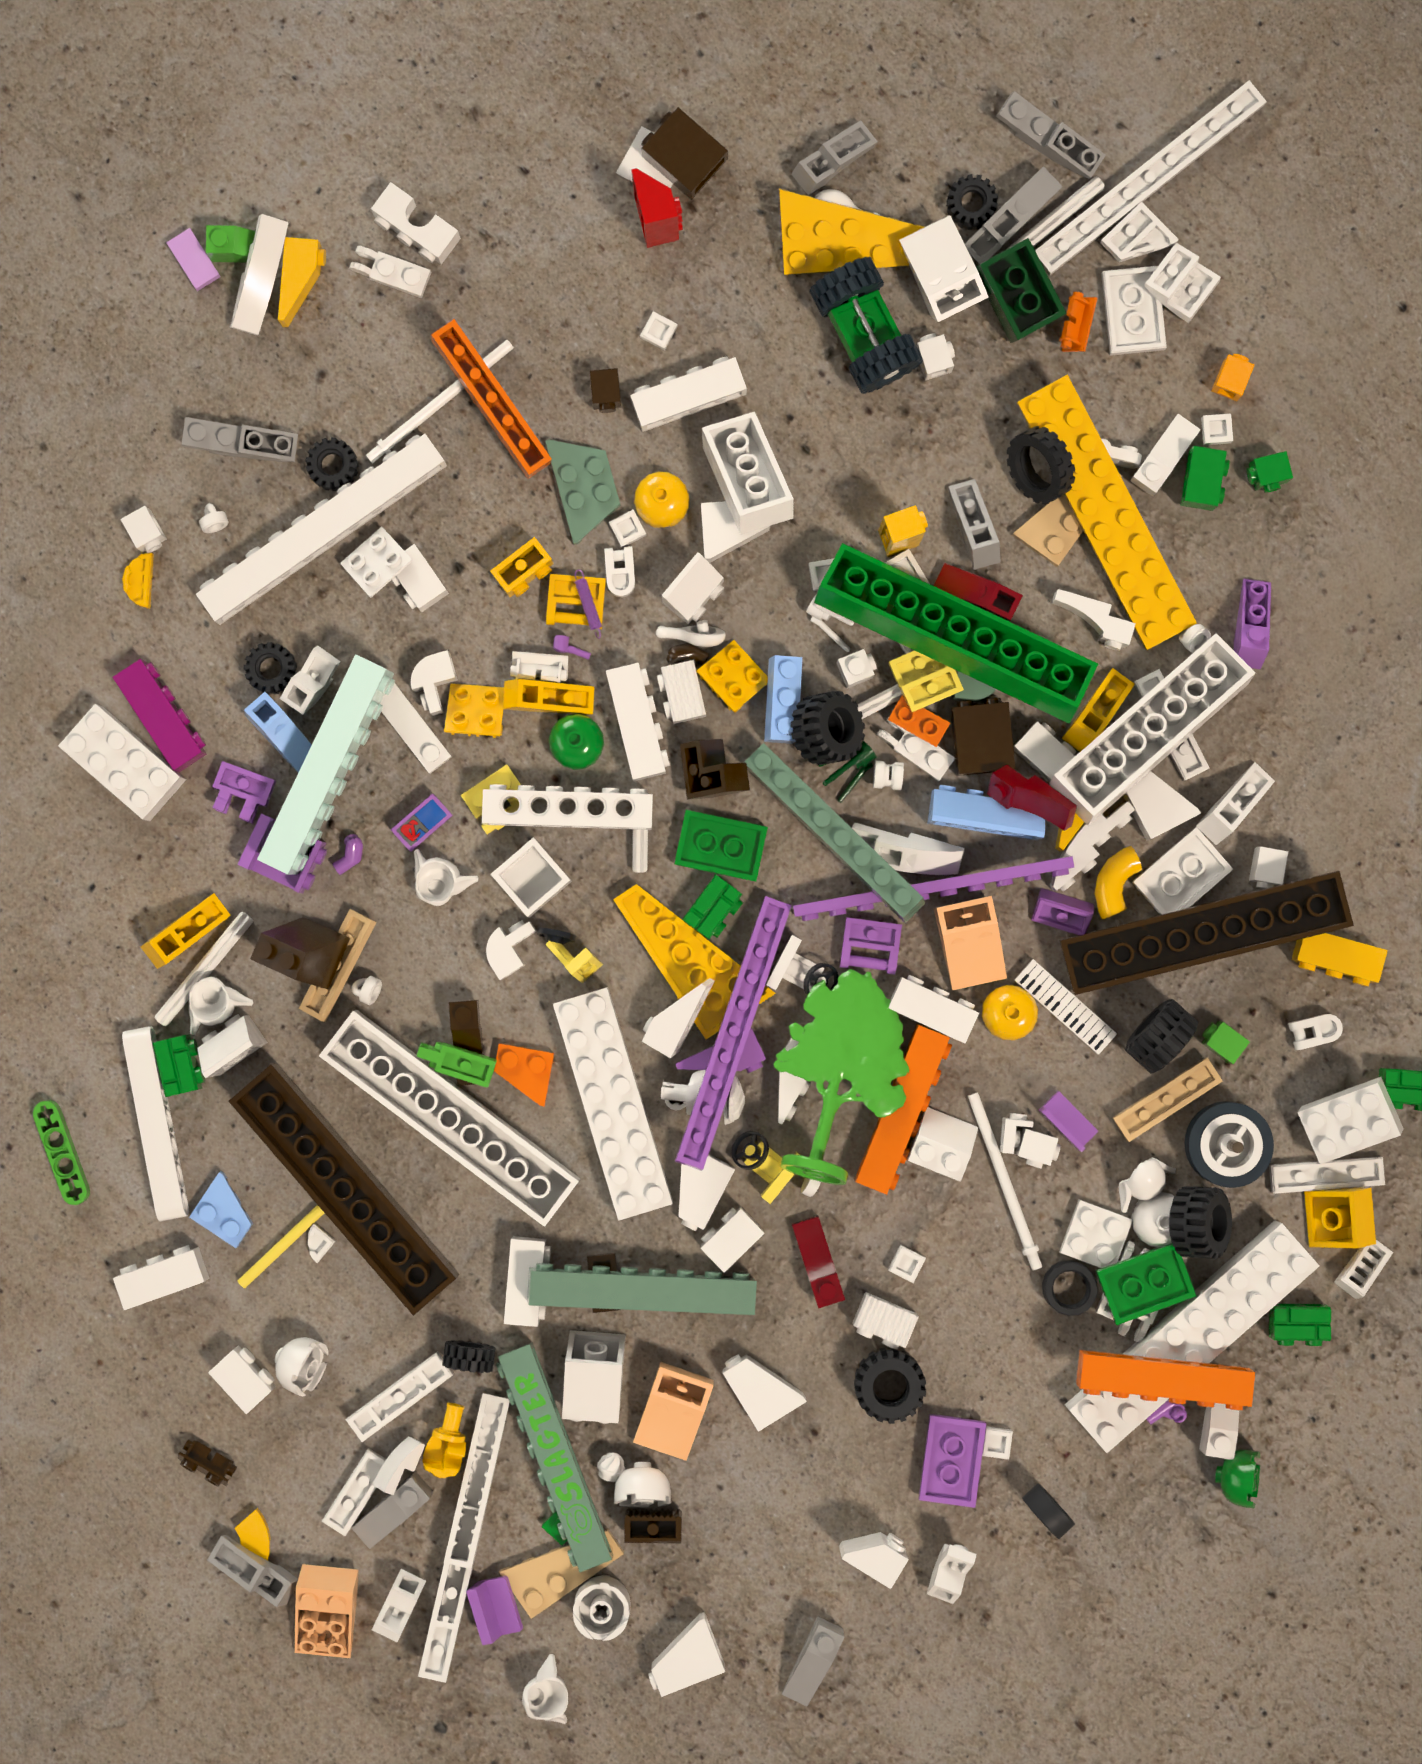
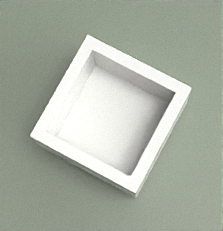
[491,837,572,918]

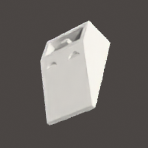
[899,215,988,322]

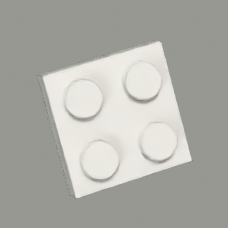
[1059,1199,1133,1268]

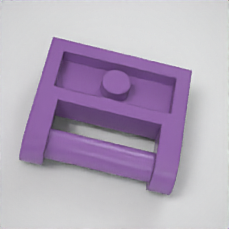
[840,917,902,975]

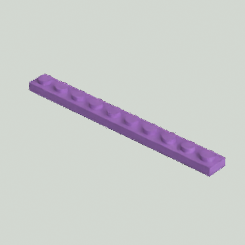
[793,856,1074,921]
[675,896,792,1171]

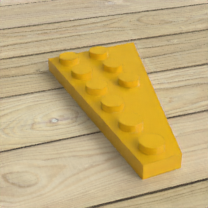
[779,188,924,275]
[613,884,776,1039]

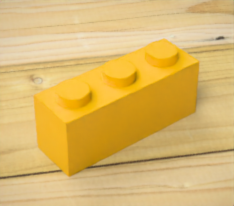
[878,505,928,557]
[1291,933,1388,987]

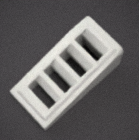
[1334,1240,1393,1299]

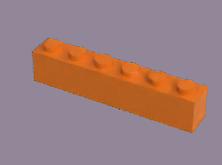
[431,319,552,479]
[854,1024,952,1195]
[1076,1350,1255,1410]

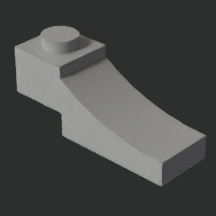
[791,120,878,195]
[207,1535,298,1607]

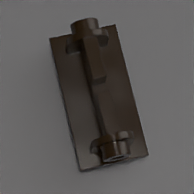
[178,1439,237,1487]

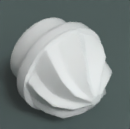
[597,1452,625,1482]

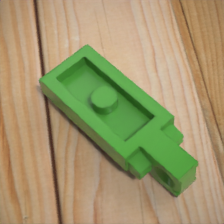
[416,1042,497,1088]

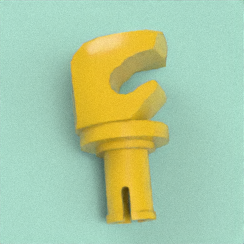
[422,1403,466,1479]

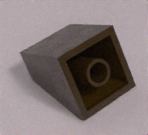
[250,917,350,989]

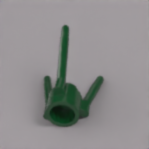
[818,740,877,803]

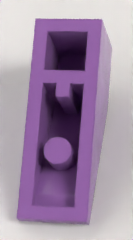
[675,1028,766,1073]

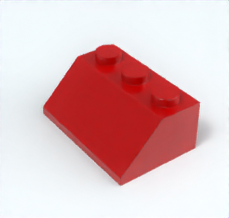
[631,168,683,248]

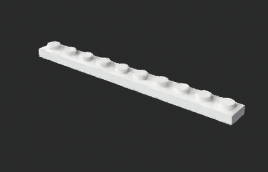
[1035,80,1267,276]

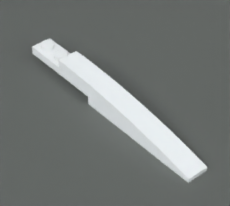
[418,1393,510,1683]

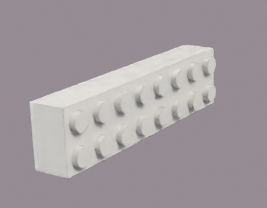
[1049,633,1255,826]
[553,987,673,1221]

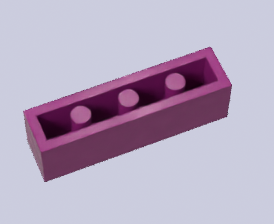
[112,659,207,772]

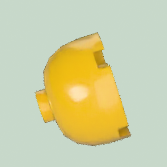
[634,471,689,528]
[981,985,1038,1041]

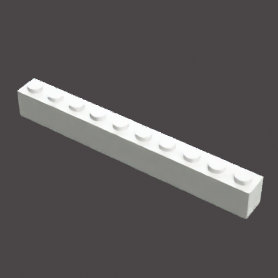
[196,434,447,625]

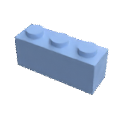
[764,655,802,744]

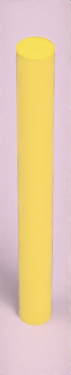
[237,1205,324,1288]

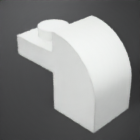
[280,645,341,715]
[411,650,458,716]
[486,920,537,980]
[927,1544,977,1604]
[372,1569,426,1642]

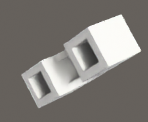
[371,182,461,265]

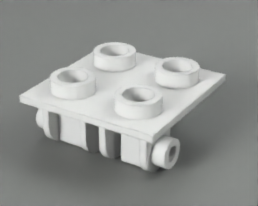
[340,526,413,598]

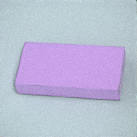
[166,228,221,291]

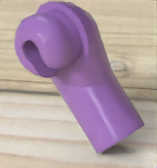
[333,834,363,875]
[1147,1400,1187,1425]

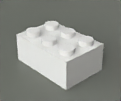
[1298,1077,1404,1164]

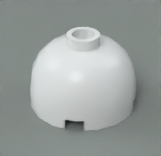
[1131,1192,1174,1248]
[275,1337,328,1397]
[614,1462,671,1508]

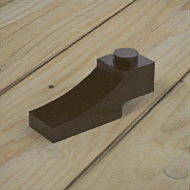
[449,1000,484,1086]

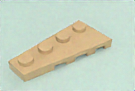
[1012,473,1123,567]
[499,1529,624,1619]

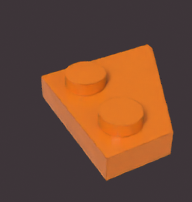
[494,1043,554,1106]

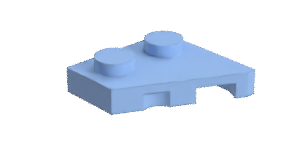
[189,1171,253,1248]

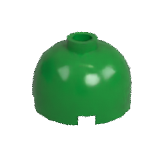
[549,714,604,770]
[1215,1450,1260,1509]

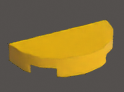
[122,553,154,609]

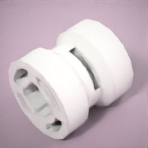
[873,761,904,790]

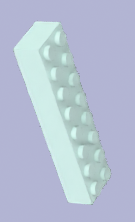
[257,654,395,875]

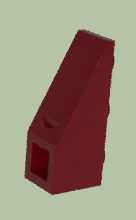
[934,563,1023,622]

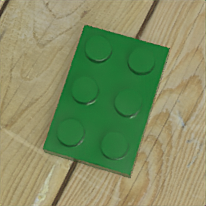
[674,810,768,882]
[1096,1244,1196,1325]

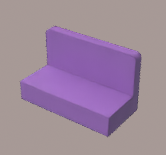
[1038,1091,1098,1152]
[466,1576,523,1645]

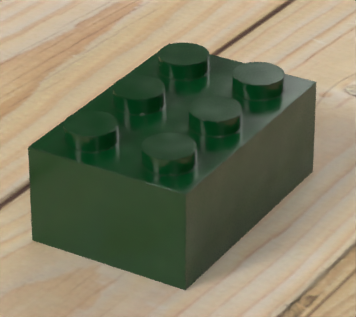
[976,238,1067,343]

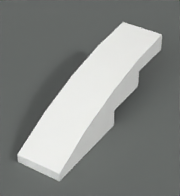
[230,214,288,335]

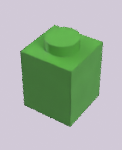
[1201,1021,1250,1064]

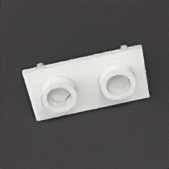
[510,651,568,683]

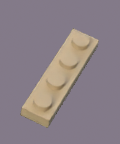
[299,909,377,1022]
[1112,1057,1223,1142]

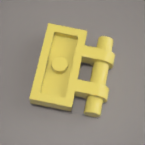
[461,764,521,835]

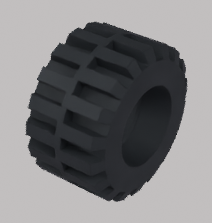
[791,691,865,765]
[1125,999,1198,1074]
[1169,1186,1232,1259]
[854,1348,926,1424]

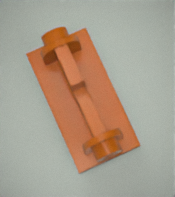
[1059,292,1097,352]
[888,696,950,747]

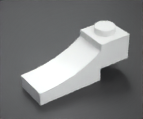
[1130,414,1201,497]
[1051,589,1136,651]

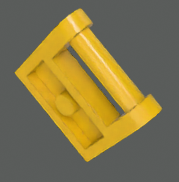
[546,574,606,629]

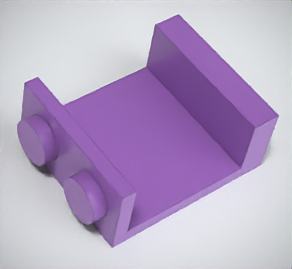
[237,814,327,894]

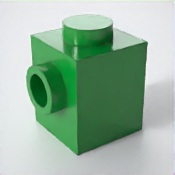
[1246,451,1293,493]

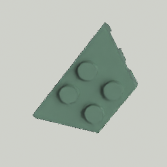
[545,440,621,545]

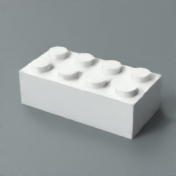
[702,412,793,535]
[58,704,187,821]

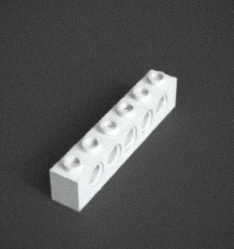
[482,784,653,830]

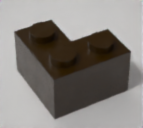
[680,739,750,800]

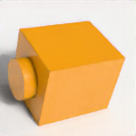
[1211,354,1254,402]

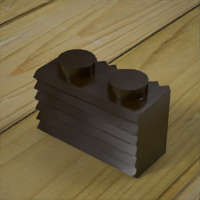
[624,1508,682,1543]

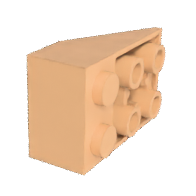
[934,896,1007,990]
[633,1362,714,1461]
[294,1564,358,1658]

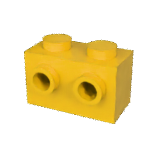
[490,537,554,597]

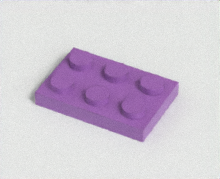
[918,1414,986,1508]

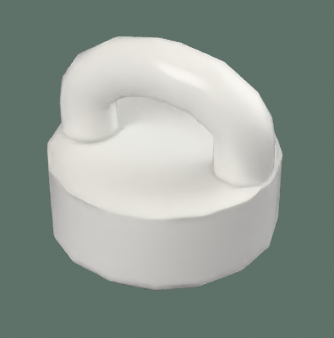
[199,503,229,533]
[1179,624,1211,653]
[351,976,382,1005]

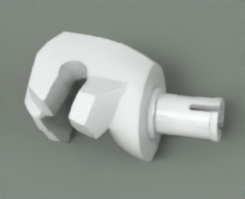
[661,1070,745,1125]

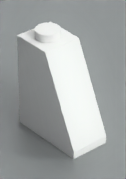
[701,501,770,563]
[1123,771,1201,841]
[679,1154,735,1231]
[723,1354,807,1432]
[648,1612,725,1697]

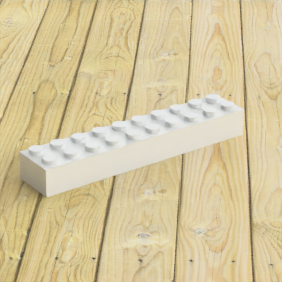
[319,1010,580,1227]
[1065,1220,1319,1453]

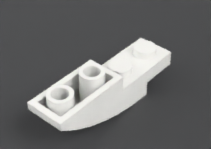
[1050,801,1135,892]
[852,823,964,875]

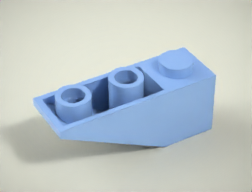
[244,692,312,773]

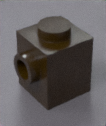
[590,368,621,413]

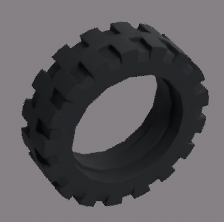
[1007,426,1075,504]

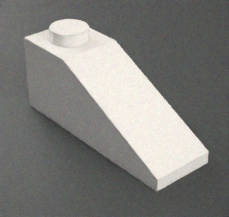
[1196,762,1275,845]
[642,978,714,1058]
[1199,1403,1239,1460]

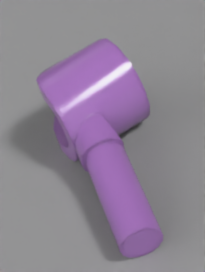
[553,635,591,660]

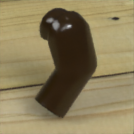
[666,643,709,666]

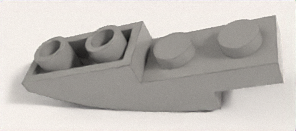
[996,91,1106,179]
[965,166,1062,264]
[181,417,298,462]

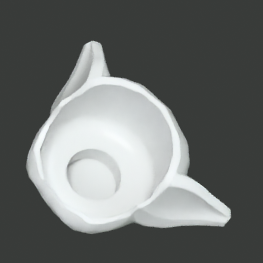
[414,849,478,906]
[189,977,253,1035]
[1119,1157,1176,1213]
[522,1654,568,1724]

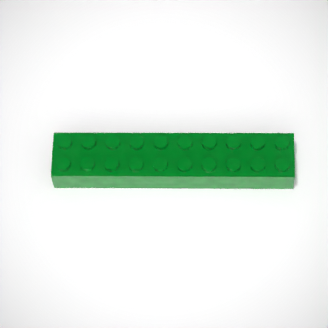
[814,543,1098,724]

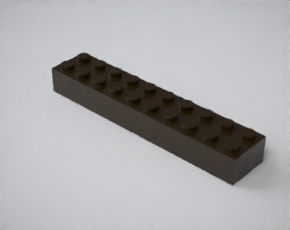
[1059,871,1354,995]
[228,1063,460,1316]

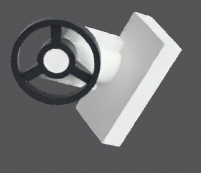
[766,935,839,995]

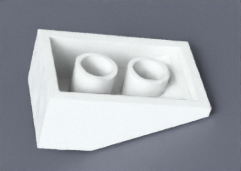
[197,1014,268,1078]

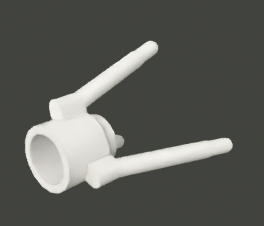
[806,594,854,652]

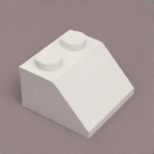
[662,552,724,624]
[907,1107,978,1182]
[839,1532,909,1589]

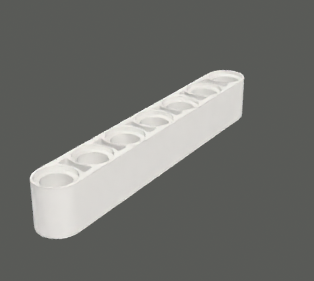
[122,1026,189,1222]

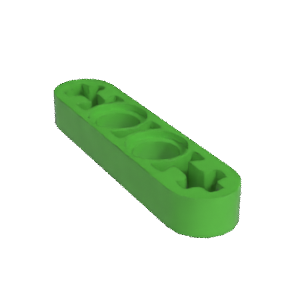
[33,1100,90,1205]

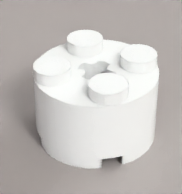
[573,1575,631,1641]

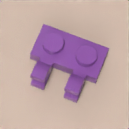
[212,761,276,824]

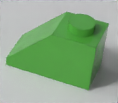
[206,225,256,263]

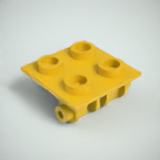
[696,640,768,713]
[444,684,504,738]

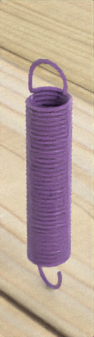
[575,569,602,639]

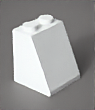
[562,1330,626,1424]

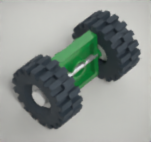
[809,257,923,394]

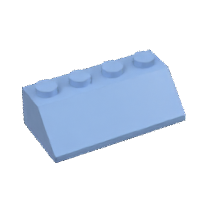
[927,785,1045,840]

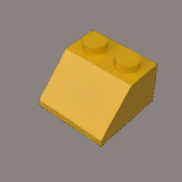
[1304,1187,1376,1248]

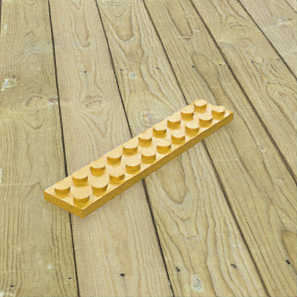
[1016,374,1197,650]

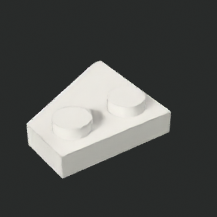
[1100,201,1179,262]

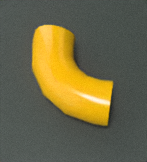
[1094,846,1142,919]

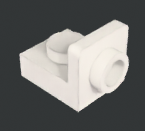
[999,1113,1033,1154]

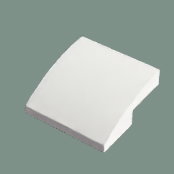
[1145,243,1221,323]

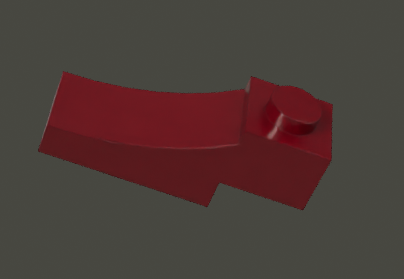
[987,765,1077,831]
[792,1216,845,1309]

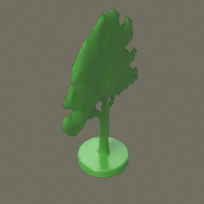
[773,969,909,1185]

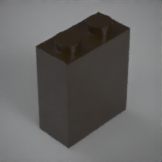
[641,107,728,200]
[950,698,1015,776]

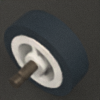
[1184,1101,1274,1188]

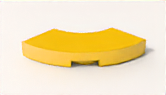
[235,1508,271,1561]

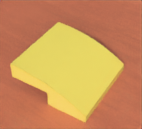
[888,650,964,712]

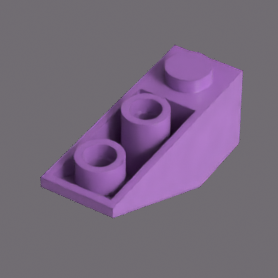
[1233,579,1271,669]

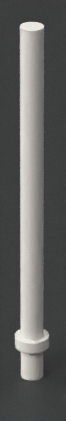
[366,340,514,464]
[968,1092,1042,1270]

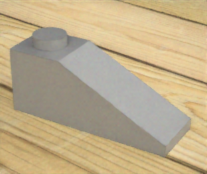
[948,479,1001,570]
[351,1471,433,1549]
[781,1616,845,1706]

